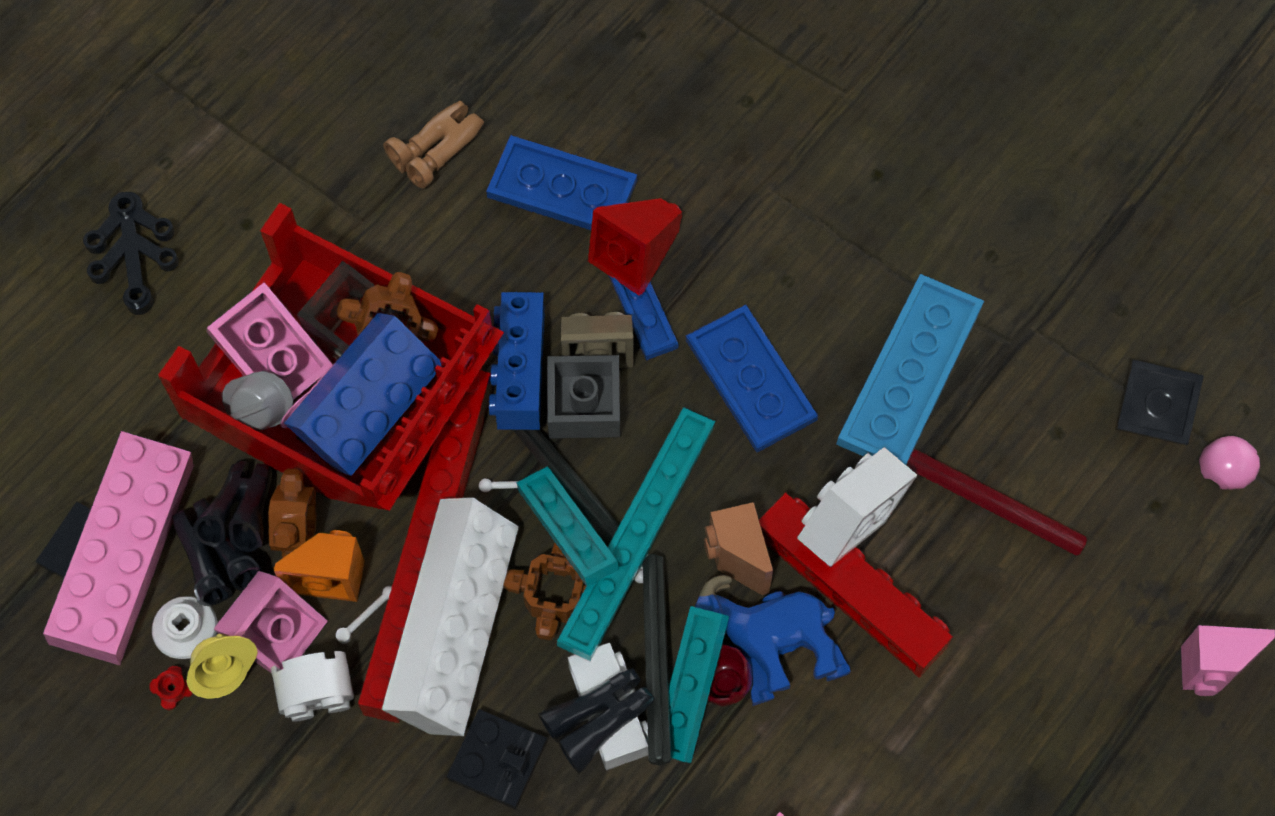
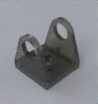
[297,261,405,360]

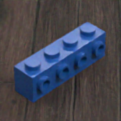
[489,292,545,430]

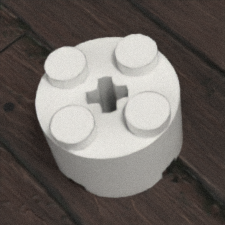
[271,651,354,722]

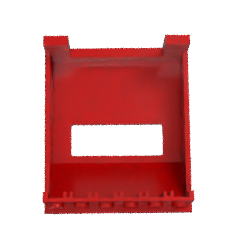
[158,203,504,511]

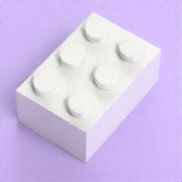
[797,447,917,567]

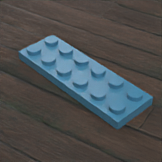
[836,274,984,465]

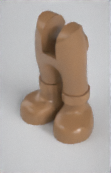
[383,100,484,188]

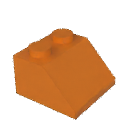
[274,530,365,602]

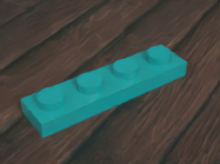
[516,466,619,586]
[669,606,729,763]

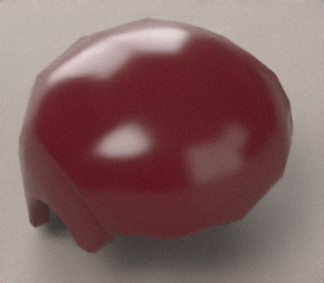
[707,644,752,707]

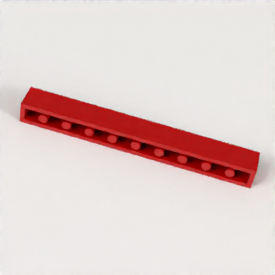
[358,371,493,723]

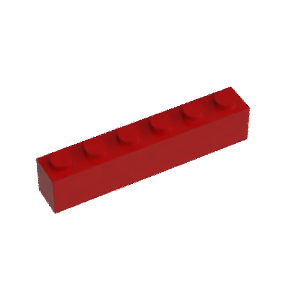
[759,493,953,678]

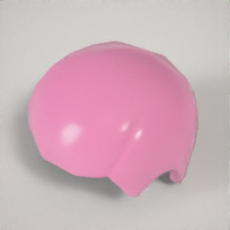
[1199,436,1260,490]

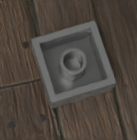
[548,355,620,438]

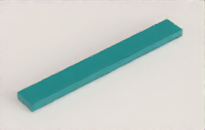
[557,407,715,661]

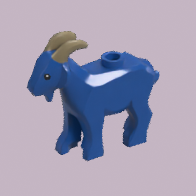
[695,575,851,706]

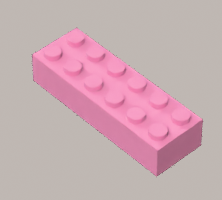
[43,431,194,665]

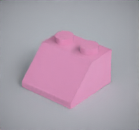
[214,571,328,673]
[1181,625,1275,696]

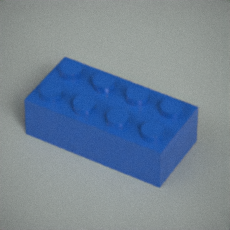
[284,313,441,476]

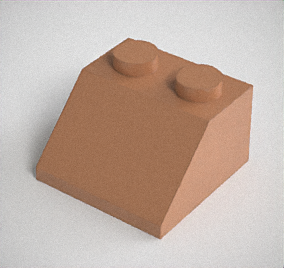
[704,502,773,595]

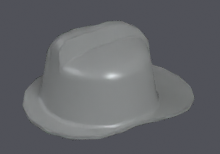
[222,371,293,431]

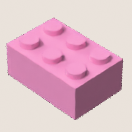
[206,283,333,400]

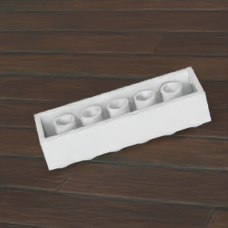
[382,498,518,736]

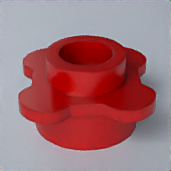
[149,666,193,710]

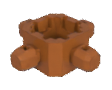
[337,272,438,342]
[268,469,316,558]
[503,543,586,640]

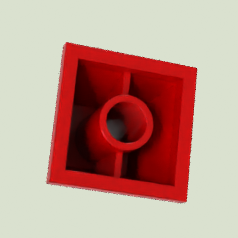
[588,198,682,296]

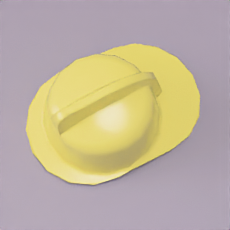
[186,634,258,699]

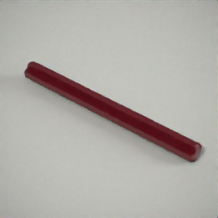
[906,449,1087,555]

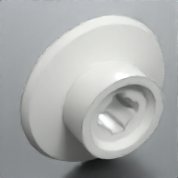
[152,596,218,659]

